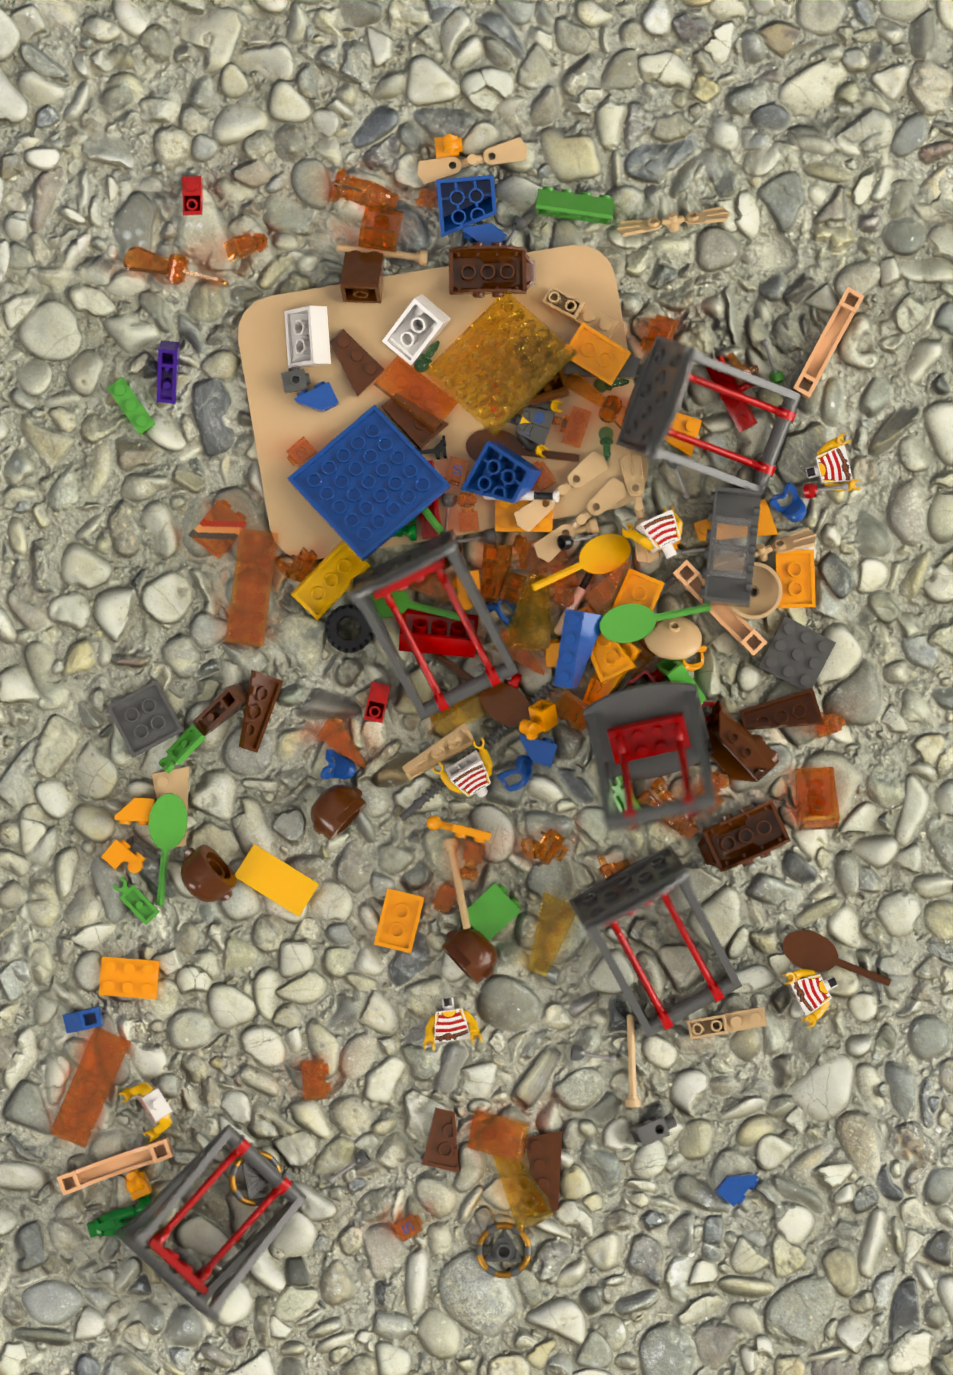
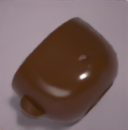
[310,784,367,840]
[181,845,237,902]
[441,928,497,984]

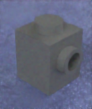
[281,367,311,394]

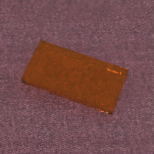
[374,355,458,432]

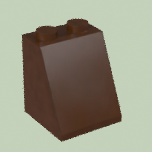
[340,250,385,303]

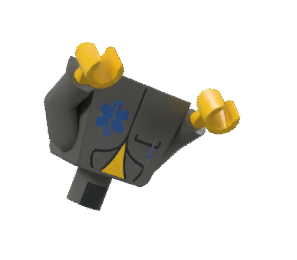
[507,400,564,459]

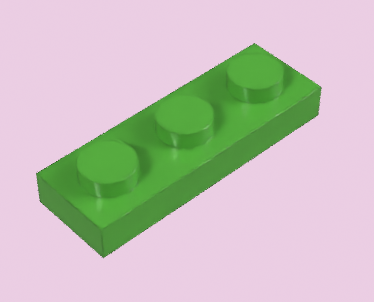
[107,377,156,435]

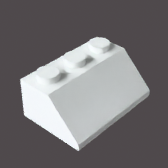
[284,306,331,368]

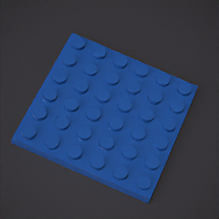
[287,405,450,561]

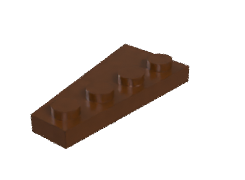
[739,687,824,730]

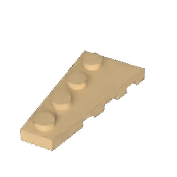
[402,723,477,780]
[151,766,190,848]

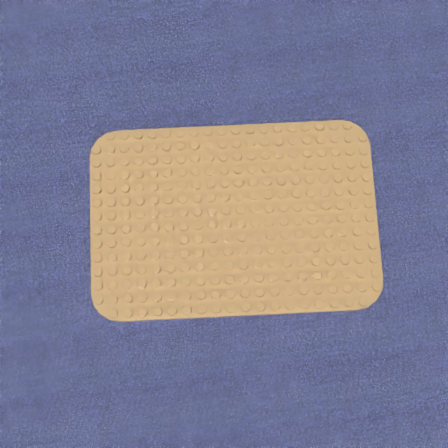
[238,245,648,560]

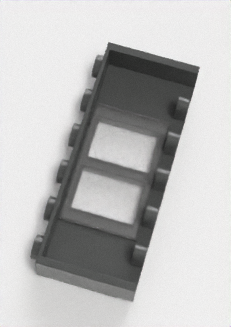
[700,486,762,608]

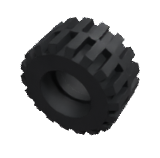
[325,604,373,653]

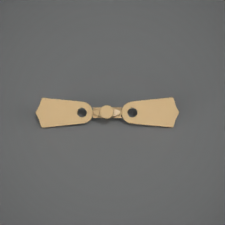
[417,137,528,185]
[617,206,730,237]
[513,450,608,532]
[618,453,660,564]
[533,477,628,563]
[713,528,816,571]

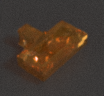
[552,406,591,449]

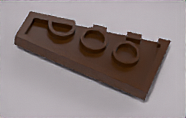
[239,669,283,753]
[524,1130,562,1214]

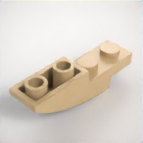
[542,285,619,339]
[687,1006,768,1040]

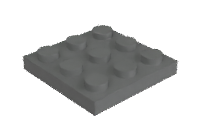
[758,616,836,690]
[106,680,184,758]

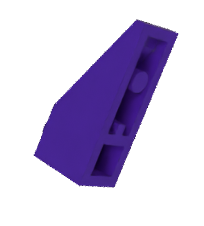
[156,340,180,404]

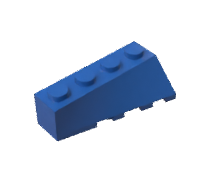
[554,609,604,690]

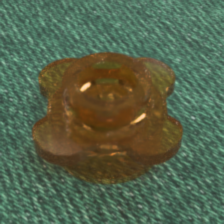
[415,188,437,209]

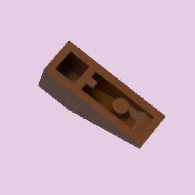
[193,683,248,736]

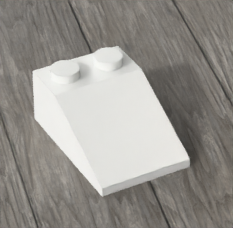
[382,294,451,366]

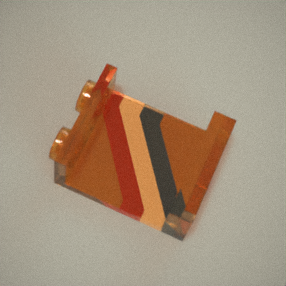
[188,499,248,560]

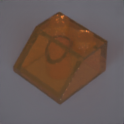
[358,205,404,252]
[640,315,679,355]
[555,689,589,732]

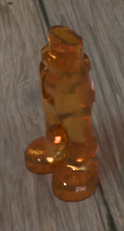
[330,167,399,210]
[637,776,699,840]

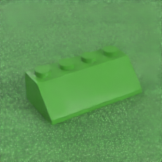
[535,187,614,225]

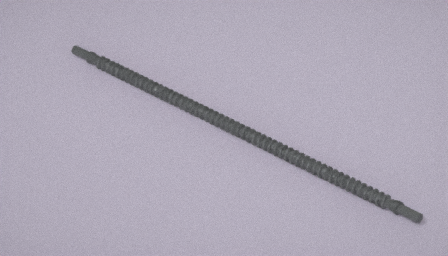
[399,575,677,821]

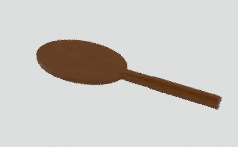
[466,429,580,462]
[435,654,531,727]
[782,930,891,986]

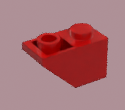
[182,176,203,216]
[364,682,391,723]

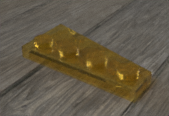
[528,892,576,978]

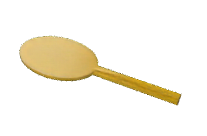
[531,534,631,591]

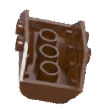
[449,242,536,298]
[706,700,779,782]
[698,799,791,872]

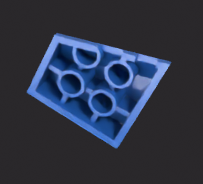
[436,175,497,238]
[461,440,542,504]

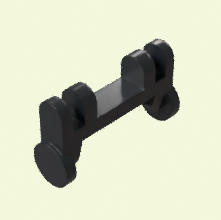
[409,435,447,460]

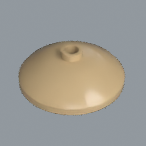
[729,562,783,620]
[644,617,702,660]

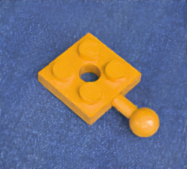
[426,815,491,844]

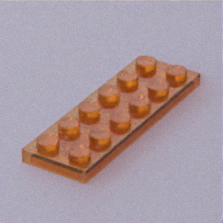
[225,528,278,647]
[50,1027,131,1148]

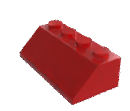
[398,608,479,658]

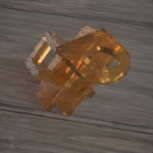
[275,547,319,582]
[521,829,568,865]

